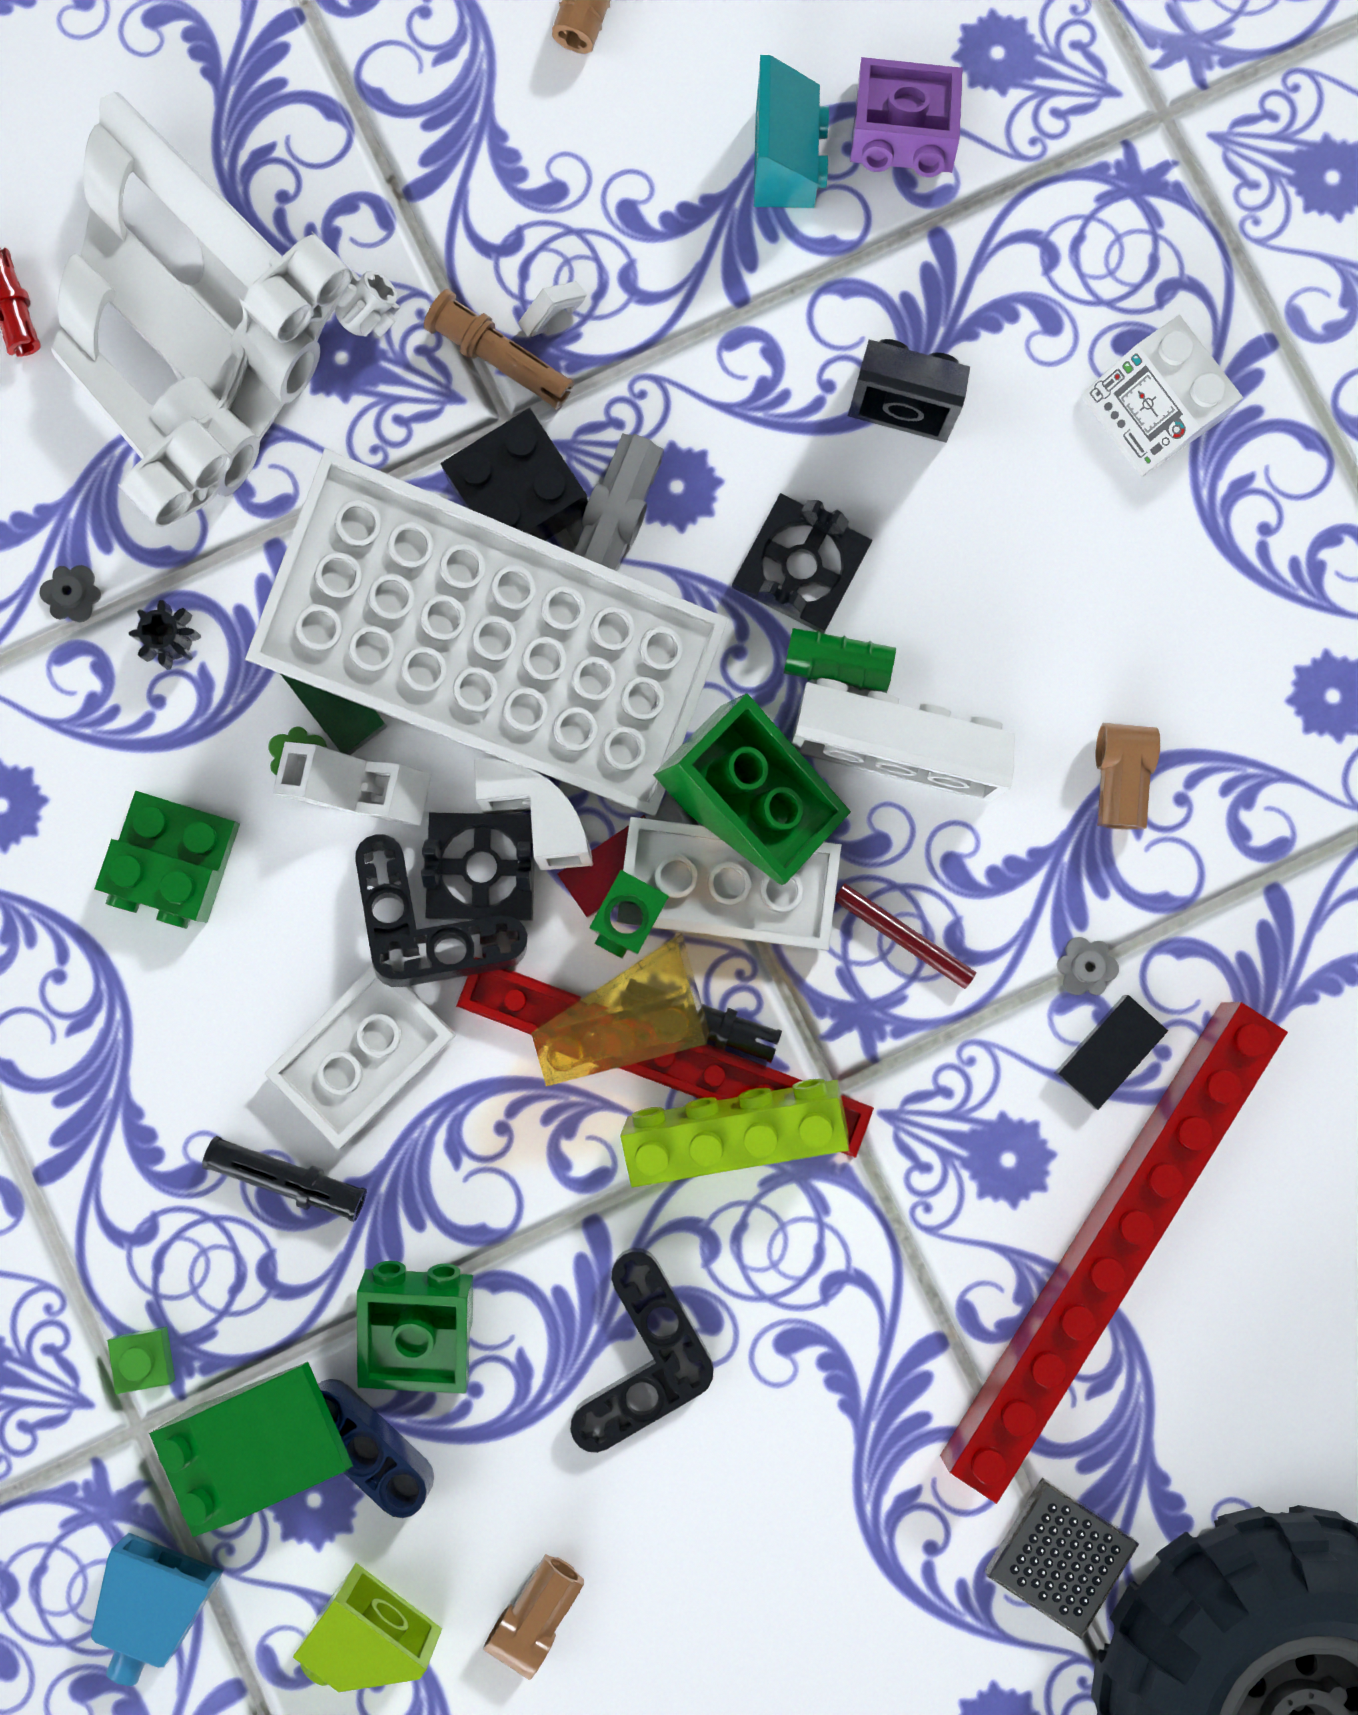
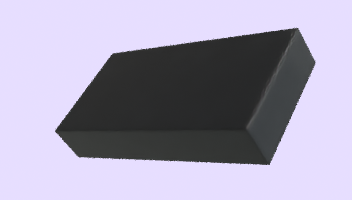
[1054,995,1168,1110]

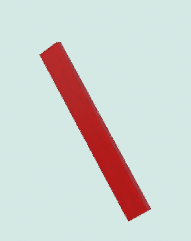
[456,957,874,1158]

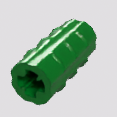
[783,628,896,693]

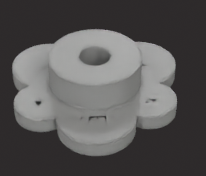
[1056,937,1119,995]

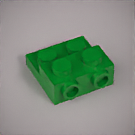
[94,790,241,929]
[357,1261,473,1394]

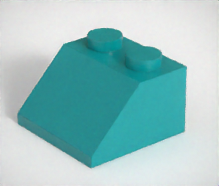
[753,55,829,208]

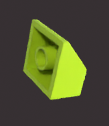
[293,1563,443,1693]

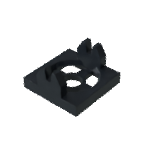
[732,493,873,634]
[421,812,535,921]

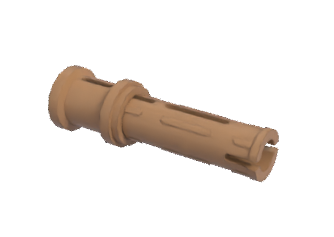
[424,289,574,410]

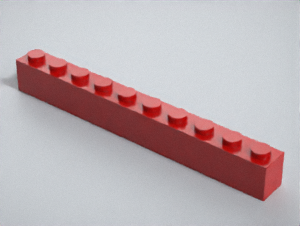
[940,1002,1288,1504]

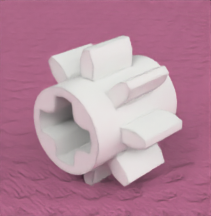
[335,270,400,337]

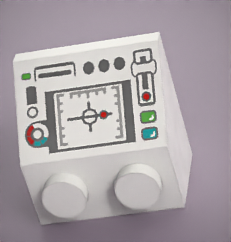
[1081,314,1243,477]

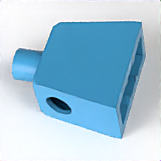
[91,1533,224,1686]

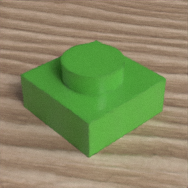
[107,1326,175,1395]

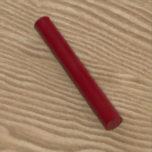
[835,883,977,990]

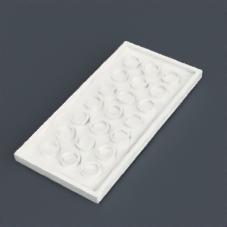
[245,448,728,816]

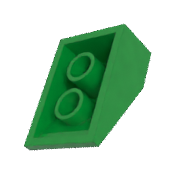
[653,693,851,885]
[149,1362,353,1537]

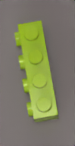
[620,1079,849,1188]

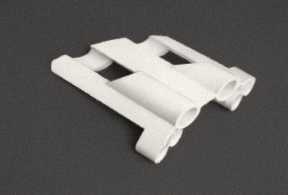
[52,91,352,527]

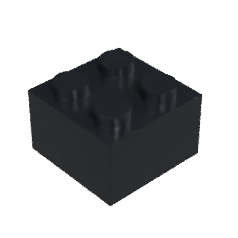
[440,407,588,541]

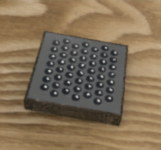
[984,1477,1139,1639]

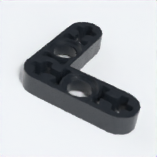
[355,834,528,987]
[570,1248,714,1453]

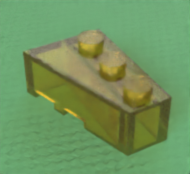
[531,931,710,1086]

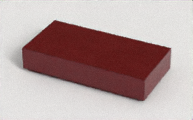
[557,815,647,918]

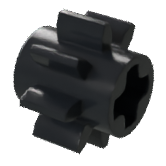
[129,600,201,670]

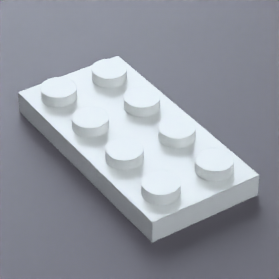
[616,817,842,951]

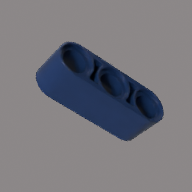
[318,1379,434,1518]

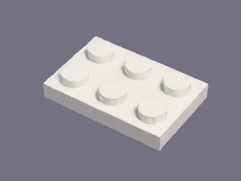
[263,961,456,1150]

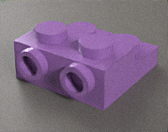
[850,57,963,177]

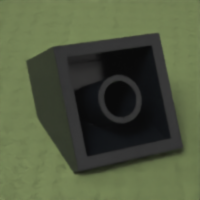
[848,339,970,443]

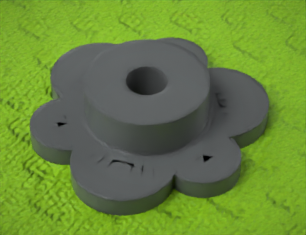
[39,565,101,622]

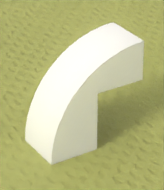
[273,742,432,826]
[474,758,593,870]

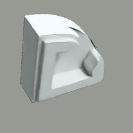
[518,281,587,337]

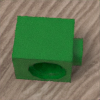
[589,870,669,959]

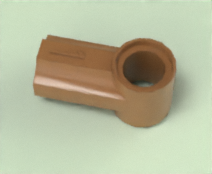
[1095,723,1160,830]
[483,1554,584,1681]

